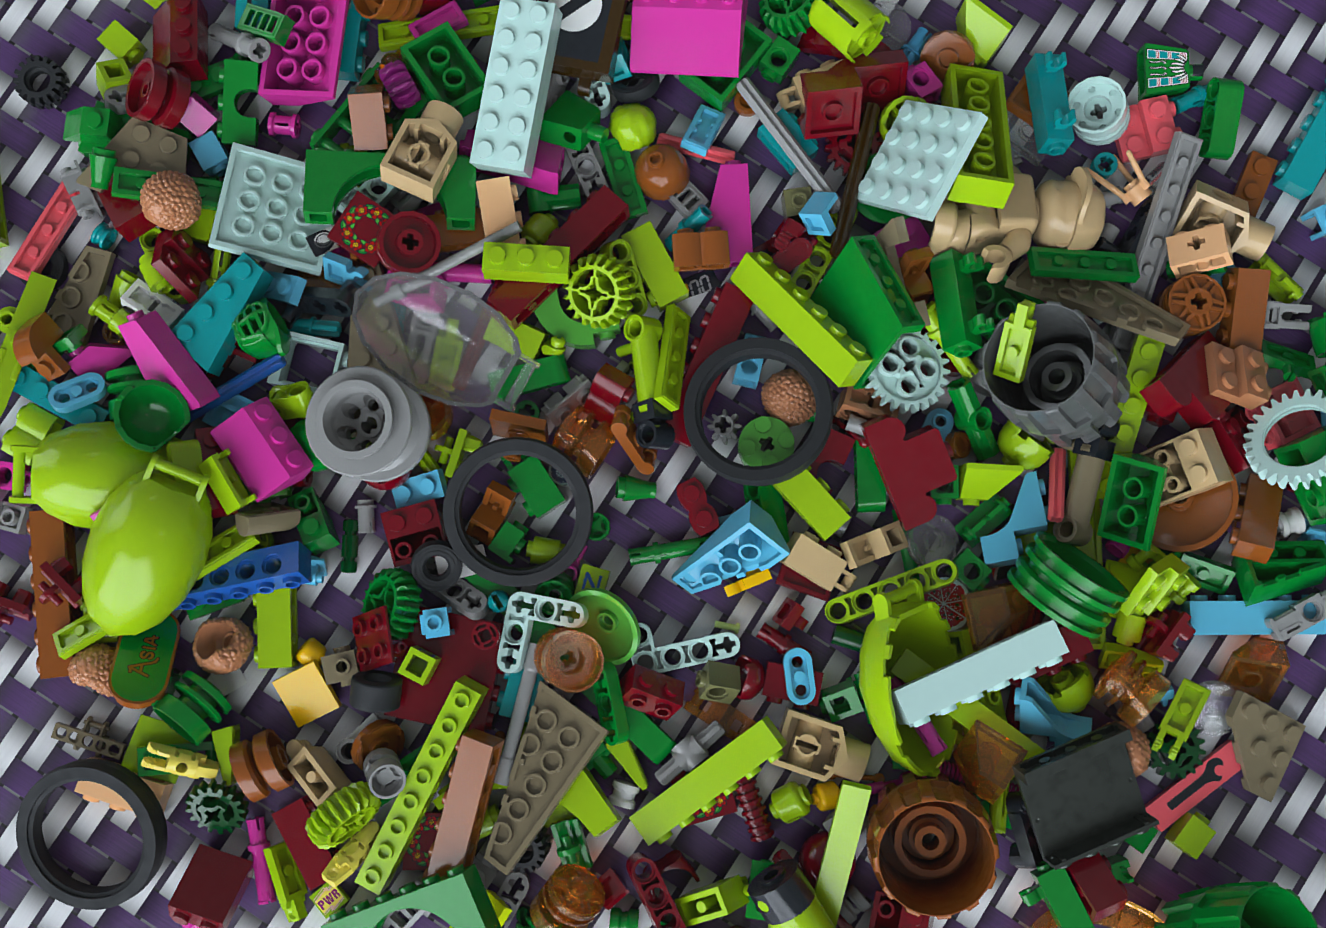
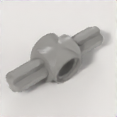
[655,720,725,786]

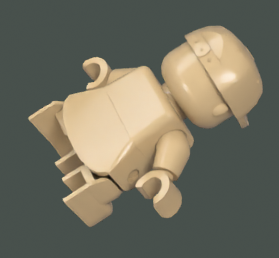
[928,165,1106,283]

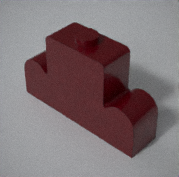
[1139,330,1231,430]
[859,414,957,531]

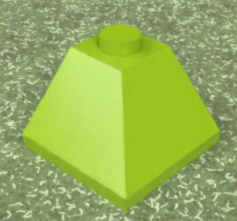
[955,0,1013,69]
[955,463,1024,506]

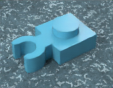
[323,251,370,289]

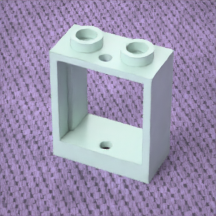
[267,331,349,394]

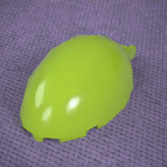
[9,421,183,529]
[82,453,213,636]
[859,578,959,777]

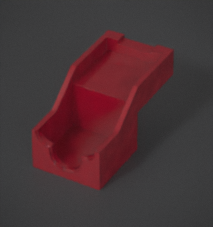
[797,49,909,140]

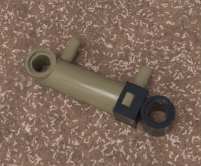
[1053,420,1120,546]

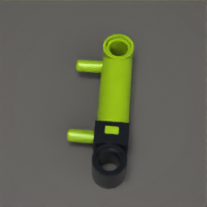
[616,314,675,450]

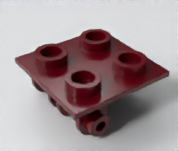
[352,605,407,672]

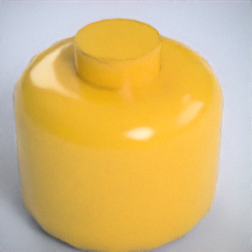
[295,637,327,666]
[811,781,840,811]

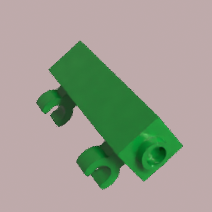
[929,248,995,358]
[1019,860,1095,928]

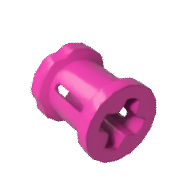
[267,112,301,139]

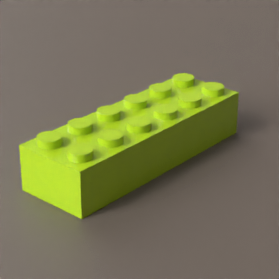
[941,63,1015,209]

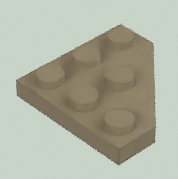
[1225,690,1306,802]

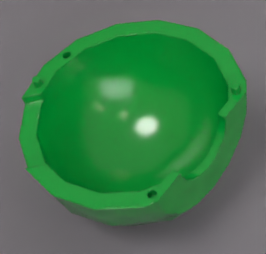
[113,379,191,453]

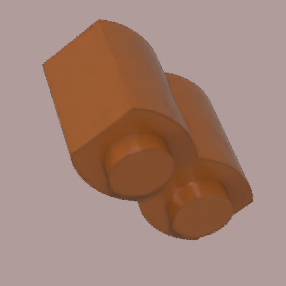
[671,226,730,272]

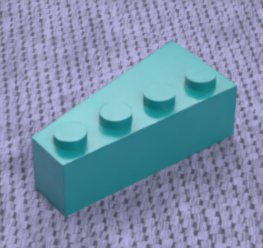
[171,252,274,377]

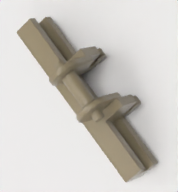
[51,716,127,760]

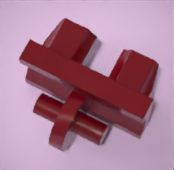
[38,556,83,609]
[0,581,35,627]
[1142,609,1196,662]

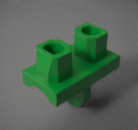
[550,817,593,874]

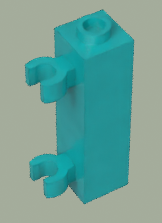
[1025,51,1076,156]

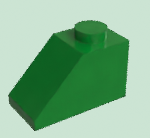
[63,106,123,145]

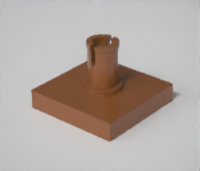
[489,408,549,462]

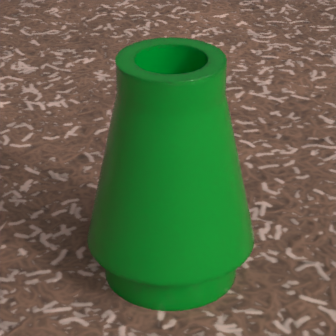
[89,147,118,190]
[615,474,657,501]

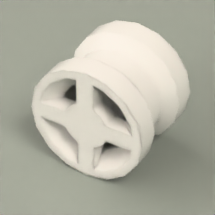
[1277,507,1306,539]
[608,779,640,810]

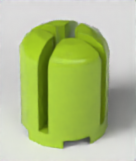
[808,0,890,63]

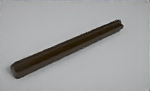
[829,102,880,259]

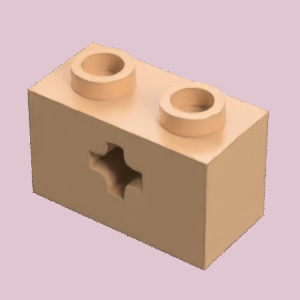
[1166,223,1234,279]

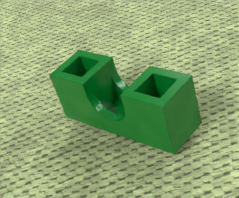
[217,59,261,148]

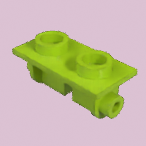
[1248,253,1304,303]

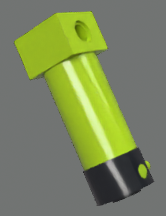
[743,859,836,928]

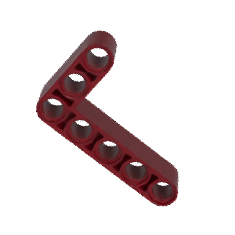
[626,852,744,928]

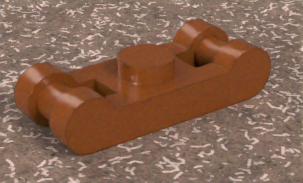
[611,405,658,475]

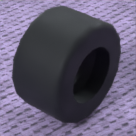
[349,670,403,713]

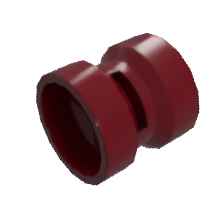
[471,621,502,650]

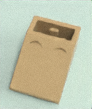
[1139,428,1233,507]

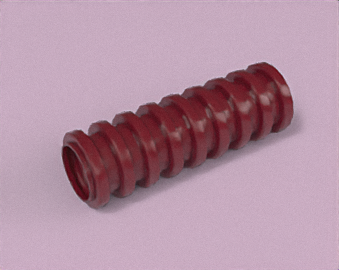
[734,776,775,842]

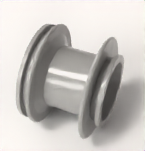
[305,366,432,482]

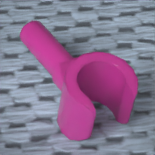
[563,545,588,581]

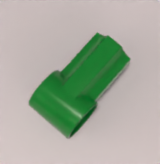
[526,183,581,216]

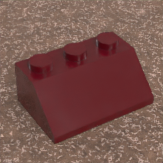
[153,0,208,82]

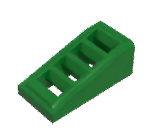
[237,3,295,47]

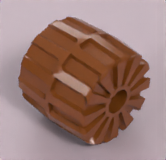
[866,772,1000,920]

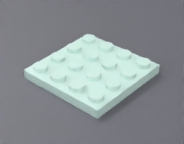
[857,100,988,222]
[208,142,331,276]

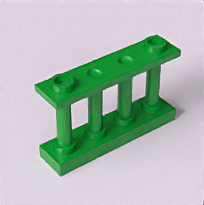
[309,62,429,187]

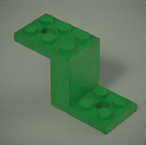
[1273,364,1326,526]

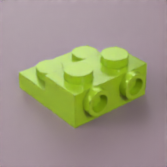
[1120,553,1190,616]

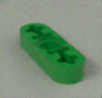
[591,661,629,746]

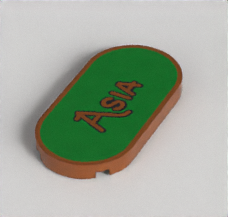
[108,613,180,709]

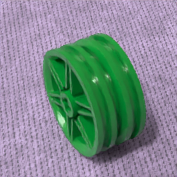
[1007,531,1130,639]

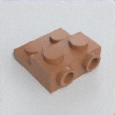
[1204,341,1272,410]

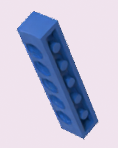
[174,541,311,611]

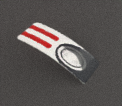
[306,225,340,257]

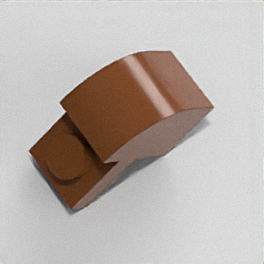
[898,246,934,303]
[13,312,71,381]
[466,480,517,546]

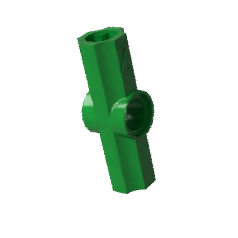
[947,377,1000,460]

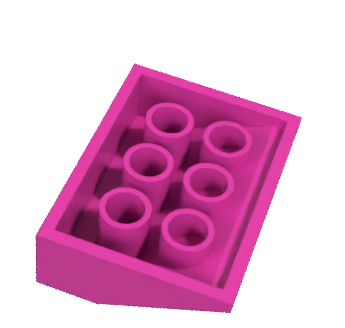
[258,0,349,106]
[630,0,748,78]

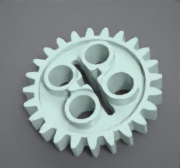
[865,331,951,414]

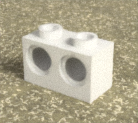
[120,278,185,330]

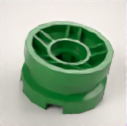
[535,572,576,615]

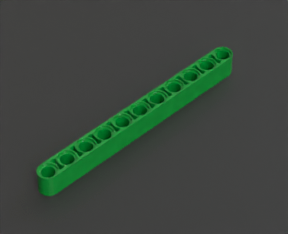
[464,574,677,765]

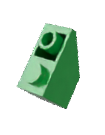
[287,487,341,556]

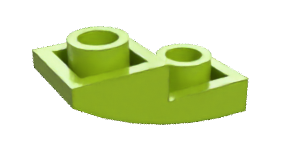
[1098,642,1164,683]

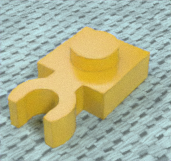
[724,568,772,597]

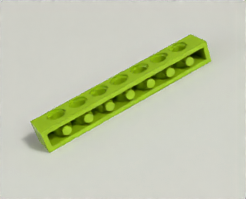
[354,675,489,895]

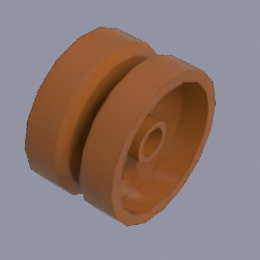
[229,728,295,803]

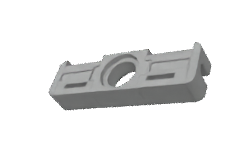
[1264,590,1326,641]

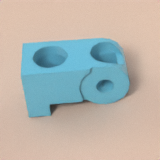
[732,333,766,390]

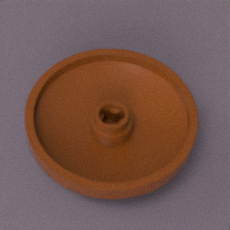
[1145,442,1239,552]

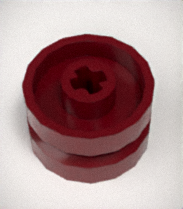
[125,58,191,130]
[375,211,441,276]

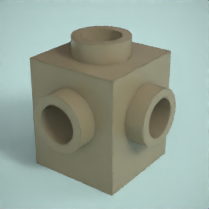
[320,645,360,687]

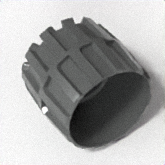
[980,301,1130,447]

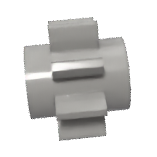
[707,409,743,445]

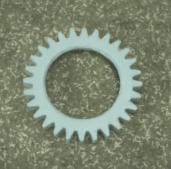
[1243,389,1326,490]

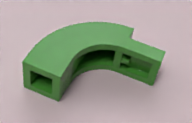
[534,289,621,350]

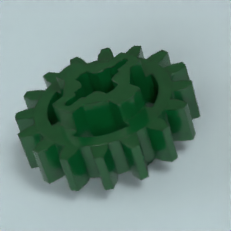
[1144,717,1206,779]
[185,779,249,834]

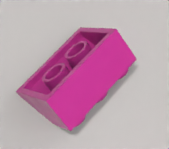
[210,396,314,503]

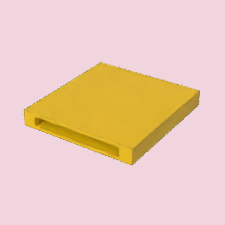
[272,659,342,728]

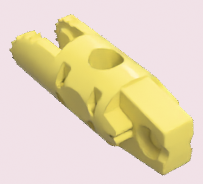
[141,742,219,779]
[322,821,380,888]

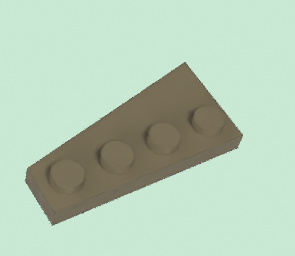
[46,245,116,354]

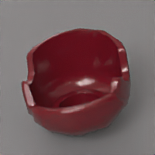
[735,655,765,700]

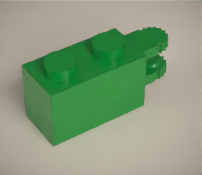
[500,455,567,519]

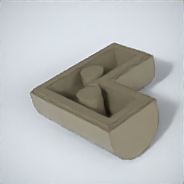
[235,502,301,537]

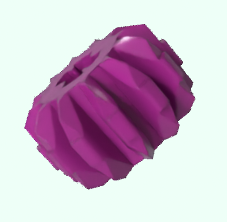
[379,60,421,110]

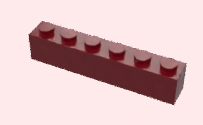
[487,185,630,330]
[667,282,753,448]

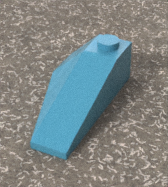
[672,500,790,594]

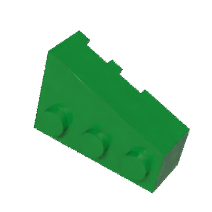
[1231,541,1326,607]

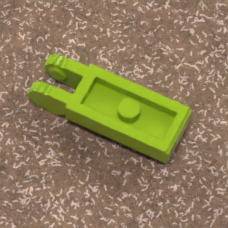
[1151,678,1211,761]

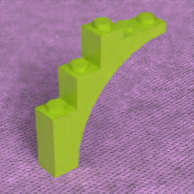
[433,745,622,837]

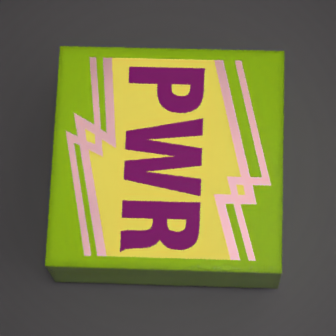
[309,882,350,919]

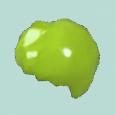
[608,103,657,151]

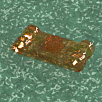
[683,687,757,741]

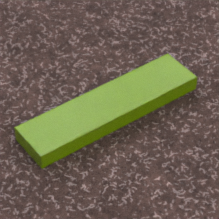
[654,303,691,412]

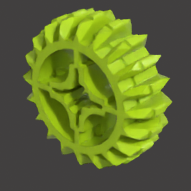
[562,253,637,329]
[305,781,381,850]

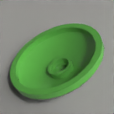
[564,588,641,666]

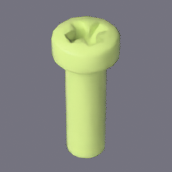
[714,621,740,634]

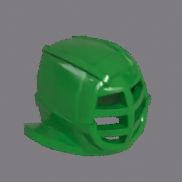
[231,297,291,360]

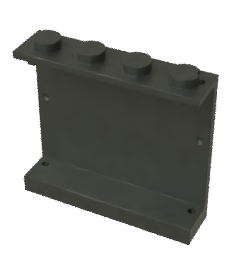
[1012,721,1159,870]

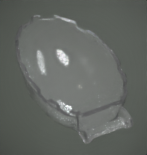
[352,271,541,413]

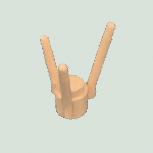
[1085,150,1153,207]

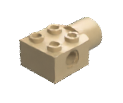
[380,100,464,204]
[1172,180,1275,261]
[771,707,871,783]

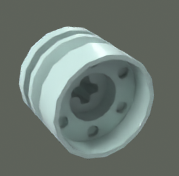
[1068,76,1130,146]

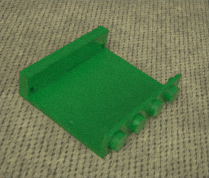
[810,235,926,389]

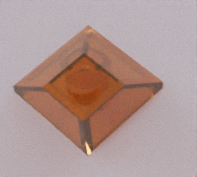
[961,582,1032,651]
[1213,636,1290,703]
[952,720,1028,805]

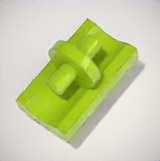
[434,428,483,478]

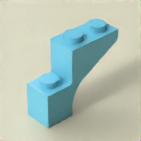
[980,471,1050,569]
[1014,677,1092,747]

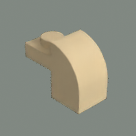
[840,520,909,570]

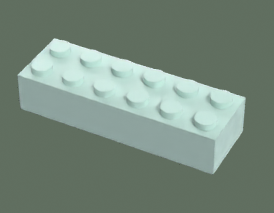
[469,0,563,178]
[891,619,1069,728]

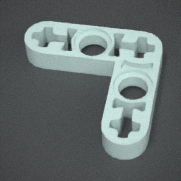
[497,592,589,673]

